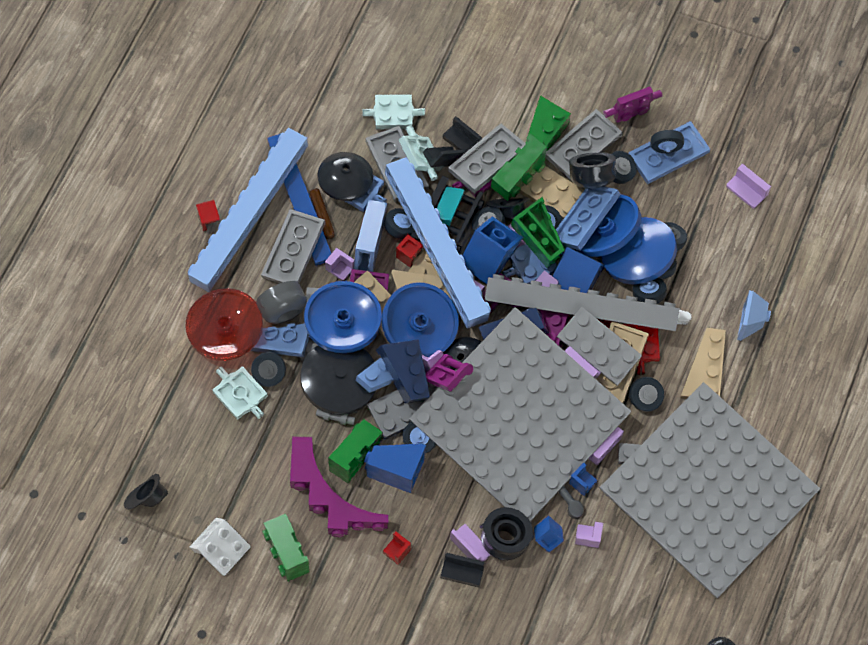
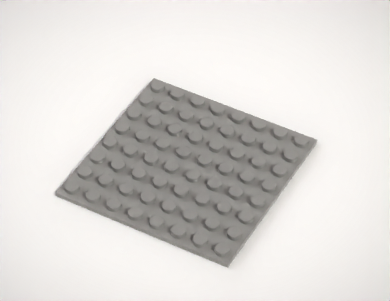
[409,307,631,521]
[599,382,820,598]

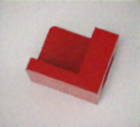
[196,200,220,231]
[396,235,423,268]
[383,531,411,565]

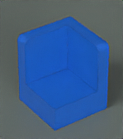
[569,463,597,496]
[534,515,564,552]

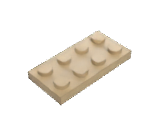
[519,166,584,220]
[596,321,649,403]

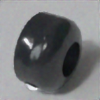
[569,152,616,188]
[479,507,534,561]

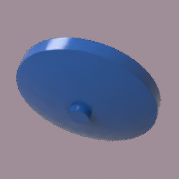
[577,195,641,257]
[601,217,677,284]
[304,281,382,353]
[382,282,459,357]

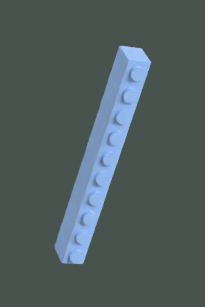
[188,128,308,292]
[385,157,491,329]

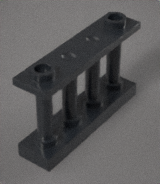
[411,176,485,253]

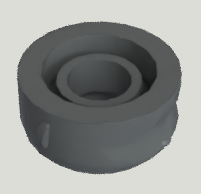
[256,281,307,324]

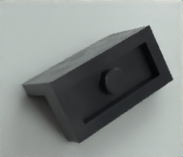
[442,116,483,151]
[422,146,467,167]
[440,553,485,588]

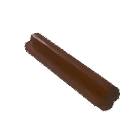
[310,188,335,239]

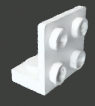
[190,518,250,576]

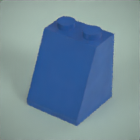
[462,216,523,284]
[552,247,605,293]
[364,444,426,493]

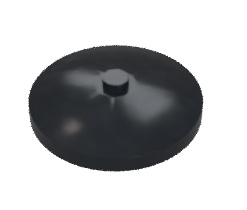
[300,346,376,415]

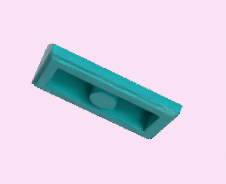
[437,187,465,226]

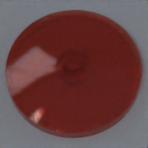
[185,288,263,361]

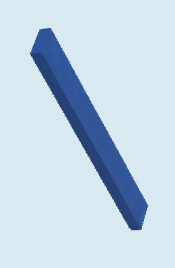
[267,132,332,266]

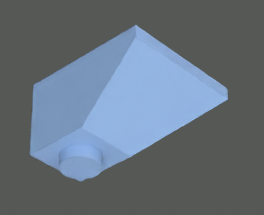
[737,290,771,341]

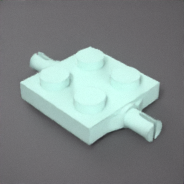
[363,95,425,129]
[399,125,444,181]
[212,366,268,420]

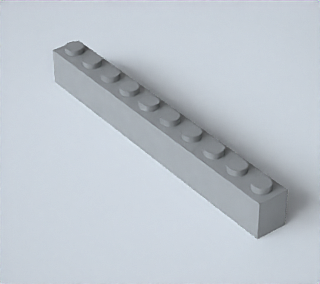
[485,274,680,331]

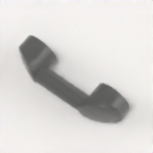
[558,485,584,519]

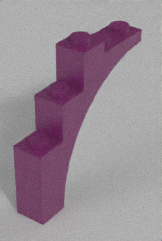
[290,436,389,537]

